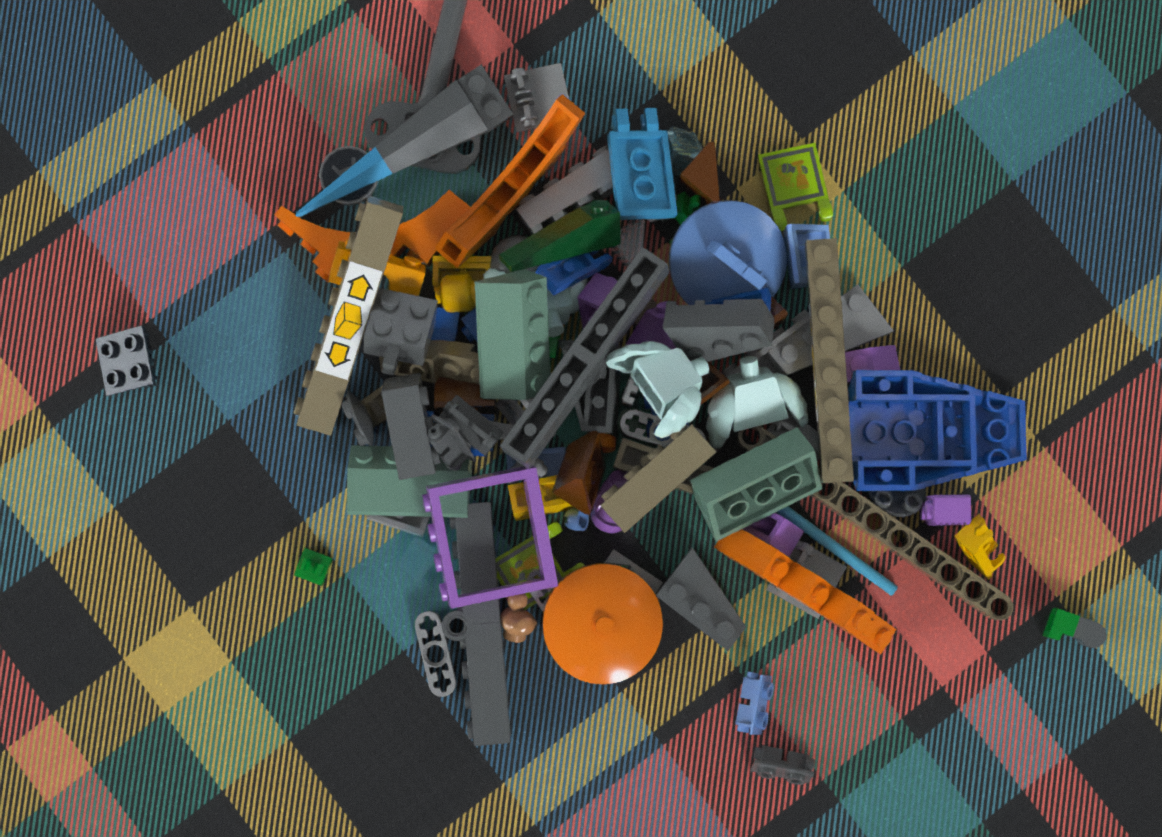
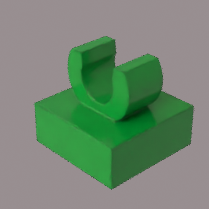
[675,191,701,225]
[294,547,333,586]

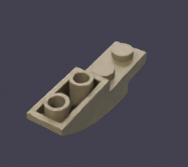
[379,340,480,385]

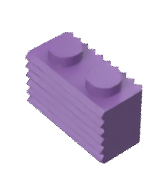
[919,495,971,526]

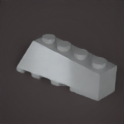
[516,146,613,235]

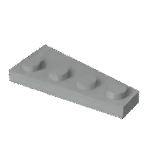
[766,284,894,376]

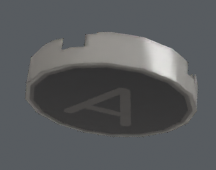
[319,146,378,206]

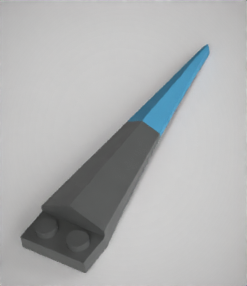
[295,64,514,217]

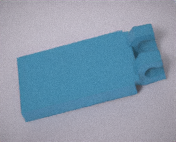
[607,108,677,220]

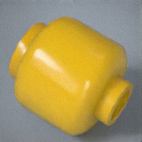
[435,273,478,313]

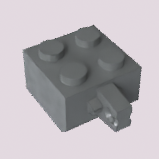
[364,288,438,376]

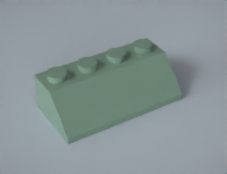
[474,269,550,400]
[690,427,822,542]
[347,445,472,518]

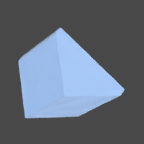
[783,224,830,289]

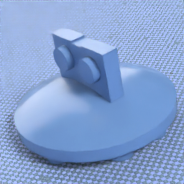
[669,200,787,305]

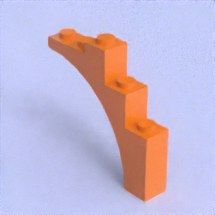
[435,94,585,268]
[274,190,470,283]
[714,529,897,655]

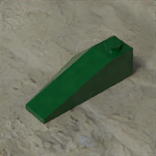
[499,200,621,272]

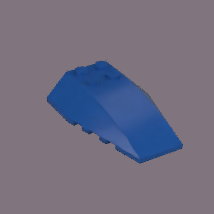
[848,370,1027,491]

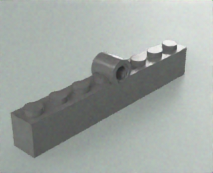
[500,247,669,469]
[442,502,511,746]

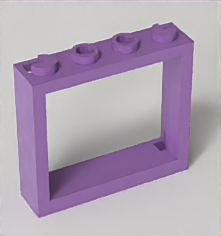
[422,465,558,609]

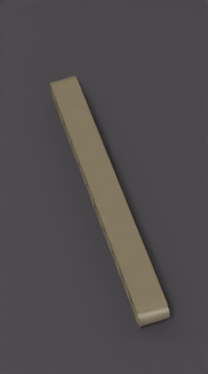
[736,426,1013,620]

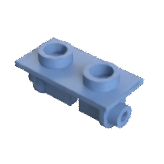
[735,671,774,735]

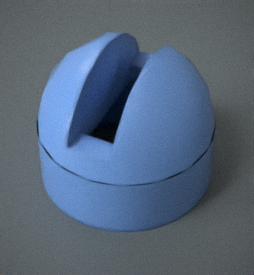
[564,507,589,531]

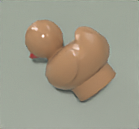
[500,593,537,643]

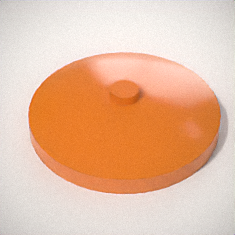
[542,563,663,684]

